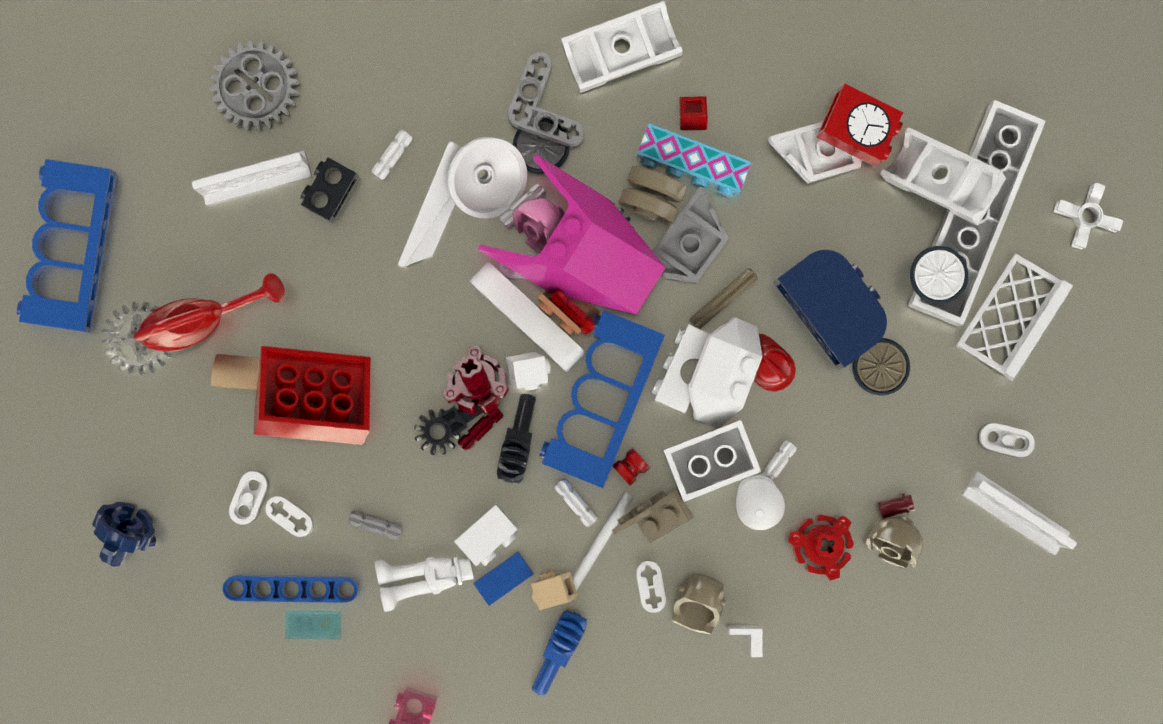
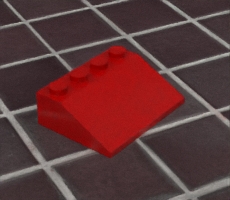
[253,346,371,445]

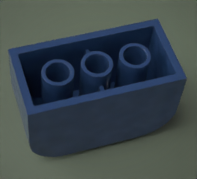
[773,250,887,370]

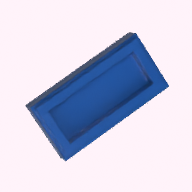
[473,552,534,606]

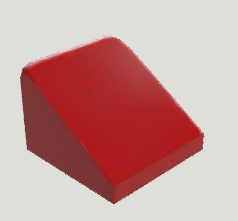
[679,96,708,131]

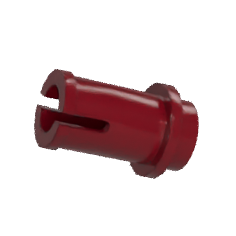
[878,493,915,519]

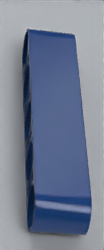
[222,575,361,603]

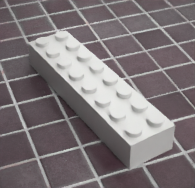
[907,100,1046,327]

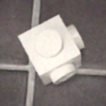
[505,351,550,390]

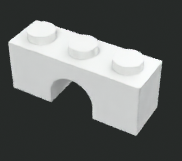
[652,324,710,414]

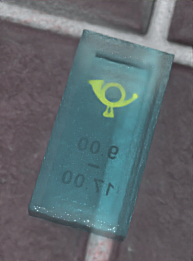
[285,611,341,640]

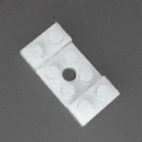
[561,1,683,93]
[880,127,1006,226]

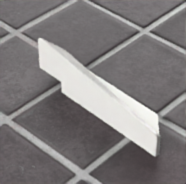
[398,141,462,268]

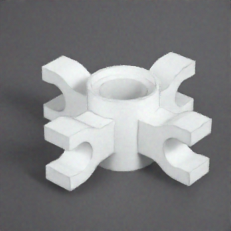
[1053,182,1123,250]

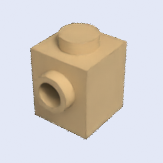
[531,571,578,611]

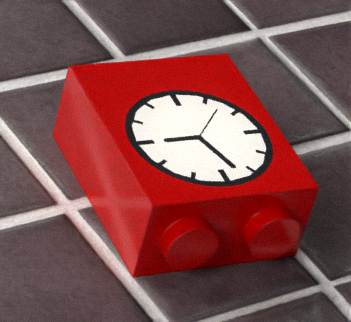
[816,83,904,166]

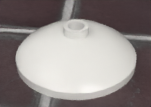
[447,137,527,219]

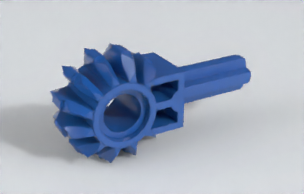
[532,610,587,696]

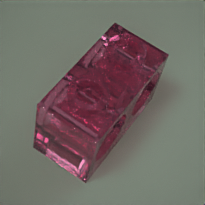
[389,687,438,724]

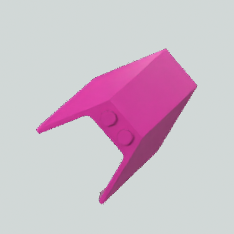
[478,154,666,314]

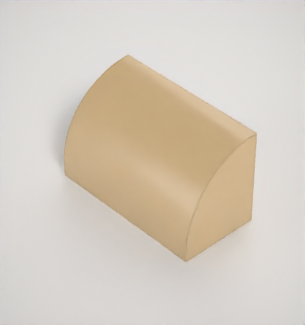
[210,354,260,390]

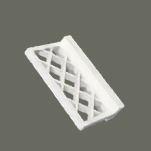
[191,150,312,206]
[957,253,1073,382]
[961,472,1077,555]

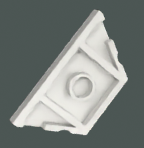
[768,121,862,184]

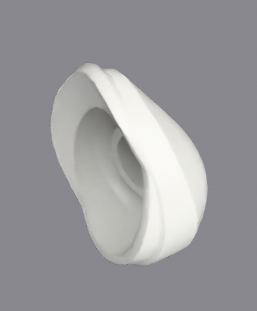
[736,475,785,530]

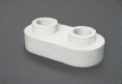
[979,423,1035,457]
[229,471,268,525]

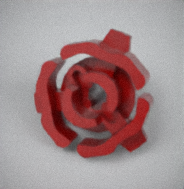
[788,515,854,581]

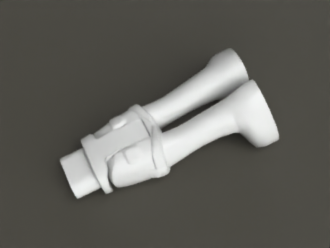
[375,556,474,612]

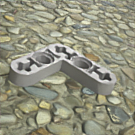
[508,52,584,147]

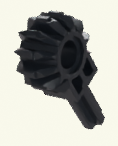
[497,394,536,483]
[414,400,482,455]

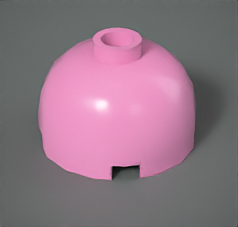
[513,198,565,253]

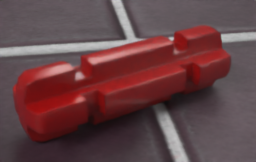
[549,289,595,335]

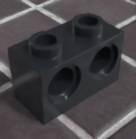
[300,157,359,223]

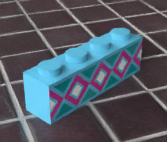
[637,123,751,198]

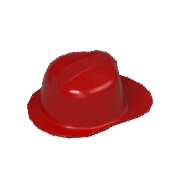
[753,334,796,392]

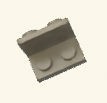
[612,489,694,543]

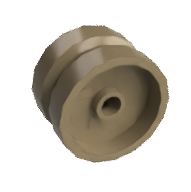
[618,166,688,224]

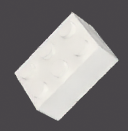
[662,420,761,502]

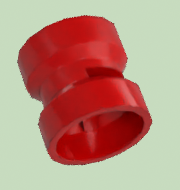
[612,448,650,486]

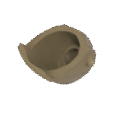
[672,573,727,635]

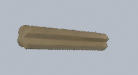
[690,268,758,329]

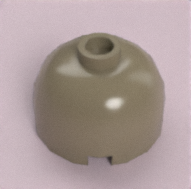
[866,516,923,568]

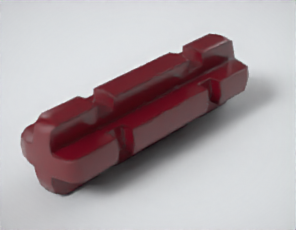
[458,408,503,451]

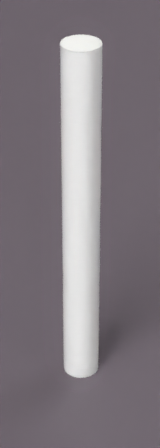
[572,492,634,591]

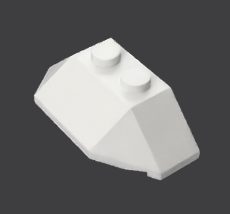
[688,317,762,428]

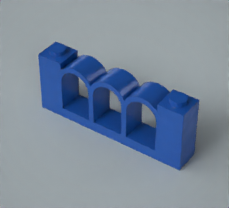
[17,159,116,333]
[539,310,665,488]

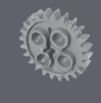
[209,40,299,130]

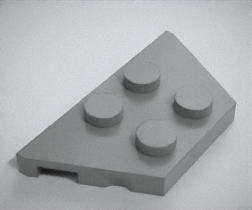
[653,186,729,283]

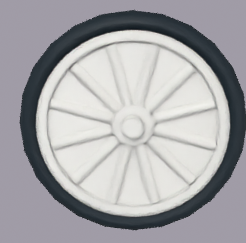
[910,246,968,304]

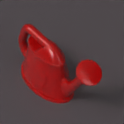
[133,273,285,352]

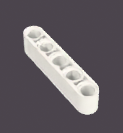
[470,262,586,372]

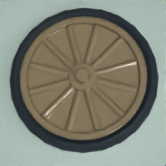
[853,338,910,396]

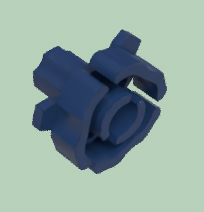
[92,502,156,567]

